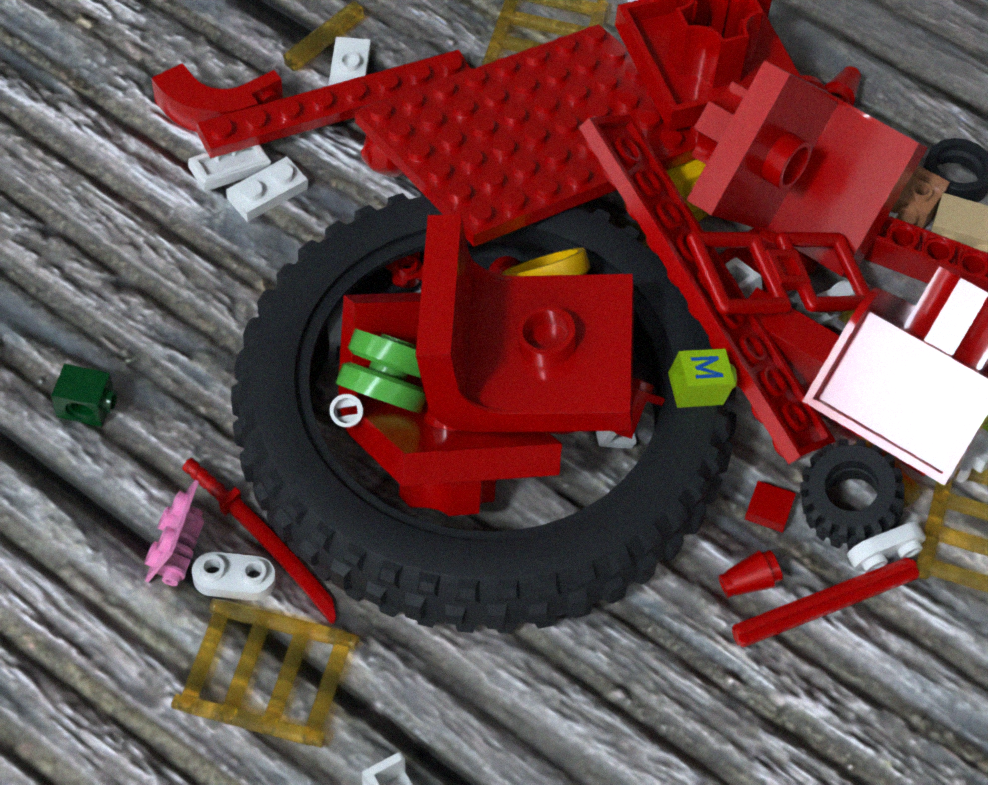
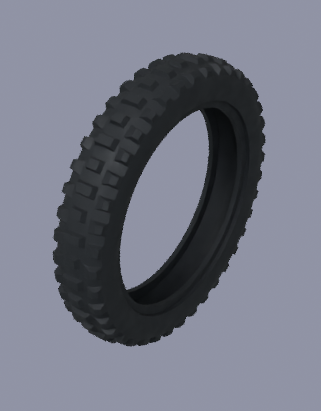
[231,193,737,633]

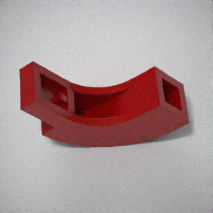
[151,63,283,132]

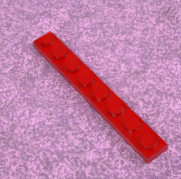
[197,49,471,159]

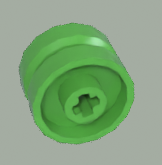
[336,328,427,414]

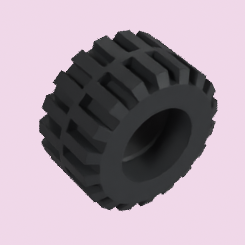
[800,439,904,550]

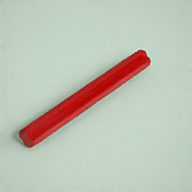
[732,557,920,647]

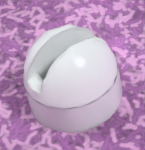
[330,394,364,428]

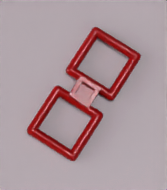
[686,232,870,315]

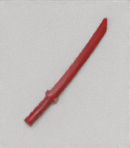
[182,458,336,624]

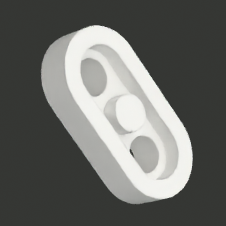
[847,522,926,573]
[192,552,276,601]

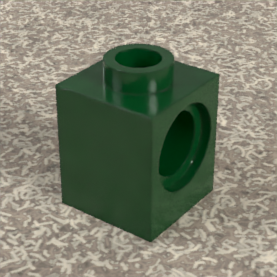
[51,363,118,427]

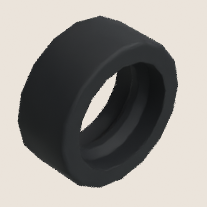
[923,138,988,203]

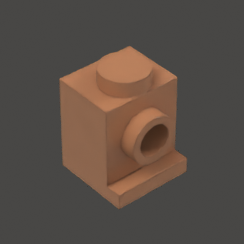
[891,165,950,229]

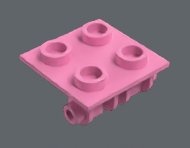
[144,480,205,586]

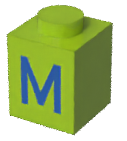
[668,349,737,408]

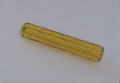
[283,1,364,71]

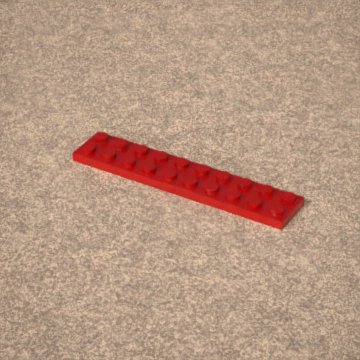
[579,114,836,465]

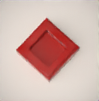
[744,481,796,533]

